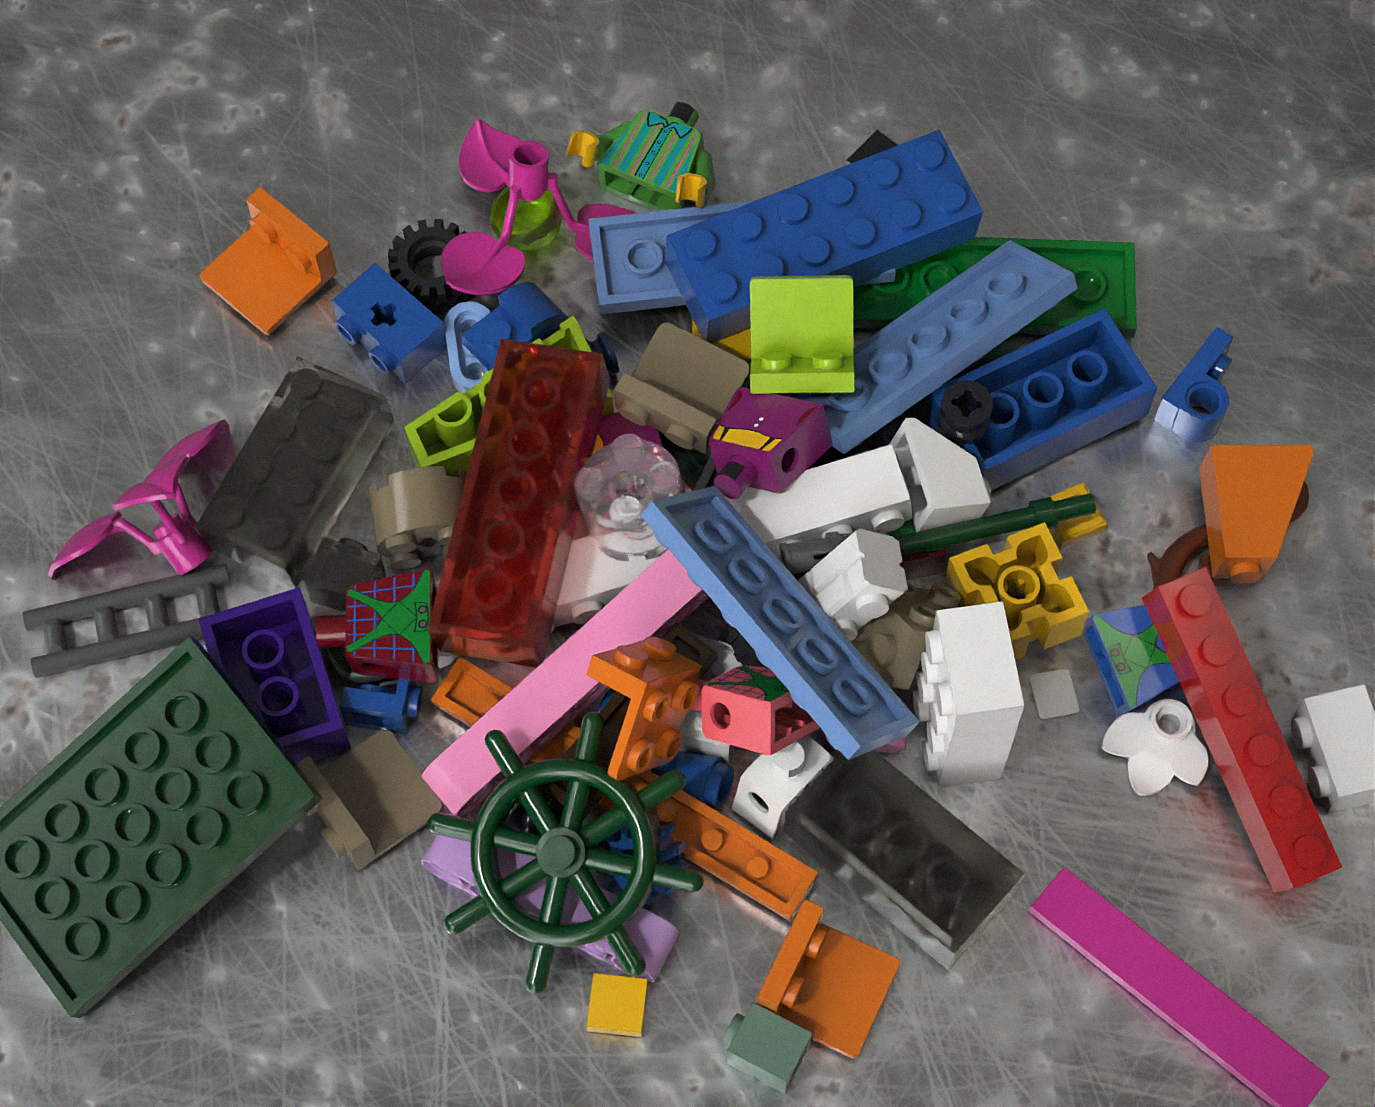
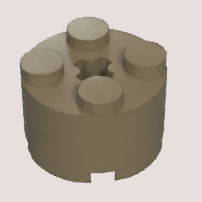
[368,466,480,569]

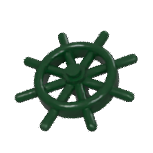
[427,711,704,994]

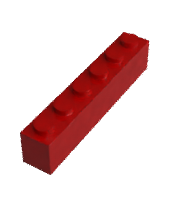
[1142,567,1342,893]

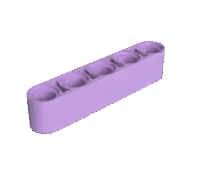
[421,814,680,982]

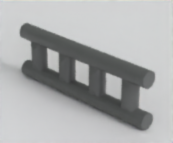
[23,563,231,678]

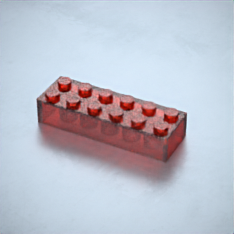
[427,339,610,668]

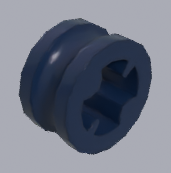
[585,332,619,375]

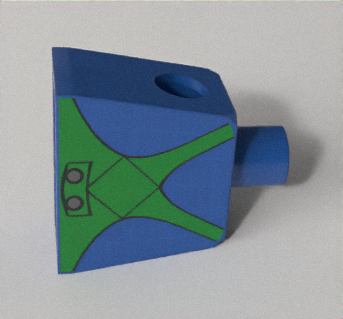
[1083,605,1179,716]

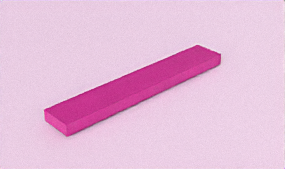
[1029,867,1330,1107]

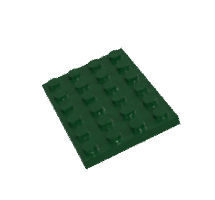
[0,636,323,1018]

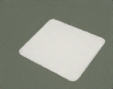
[1029,669,1080,719]

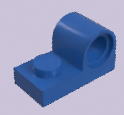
[1154,327,1233,443]

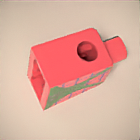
[690,665,820,756]

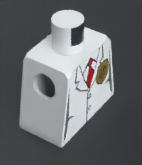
[731,735,838,844]

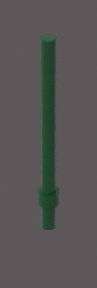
[792,493,1096,576]

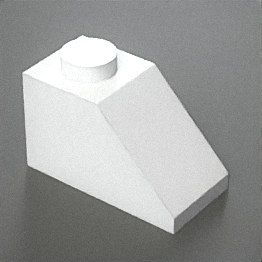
[889,418,991,532]

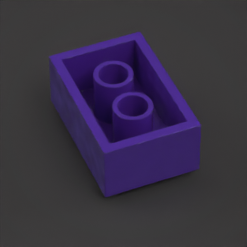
[198,587,352,764]

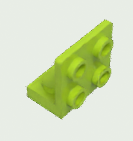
[750,275,854,394]

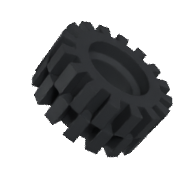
[388,219,470,315]

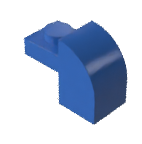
[461,282,569,371]

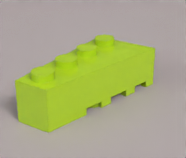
[404,315,614,480]

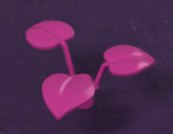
[441,119,636,295]
[48,419,230,580]

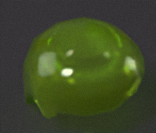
[489,187,563,251]

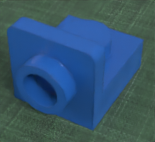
[339,679,423,734]

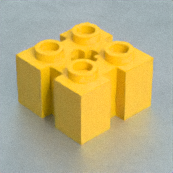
[944,522,1089,660]

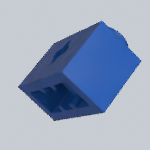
[332,263,447,384]

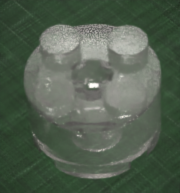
[574,434,686,561]

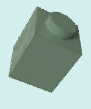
[722,1002,812,1094]

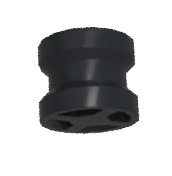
[938,380,993,445]

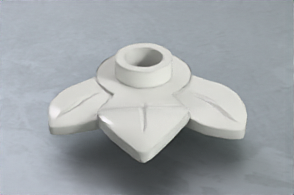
[1102,699,1208,796]

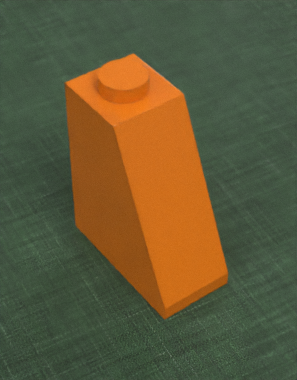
[1199,445,1313,584]

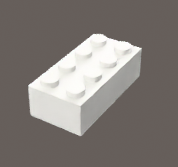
[913,601,1025,788]

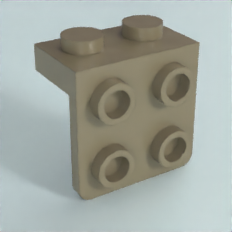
[614,322,749,454]
[851,583,966,689]
[296,729,443,871]

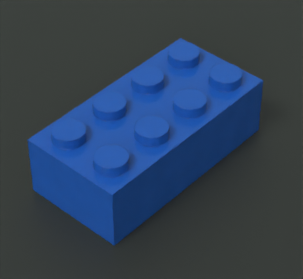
[925,308,1157,491]

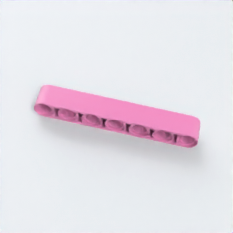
[422,549,709,817]

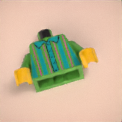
[566,102,716,211]

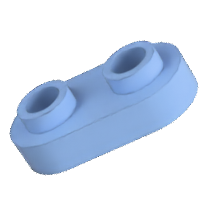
[444,302,490,394]

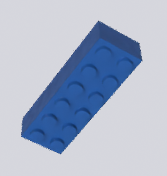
[665,130,983,343]

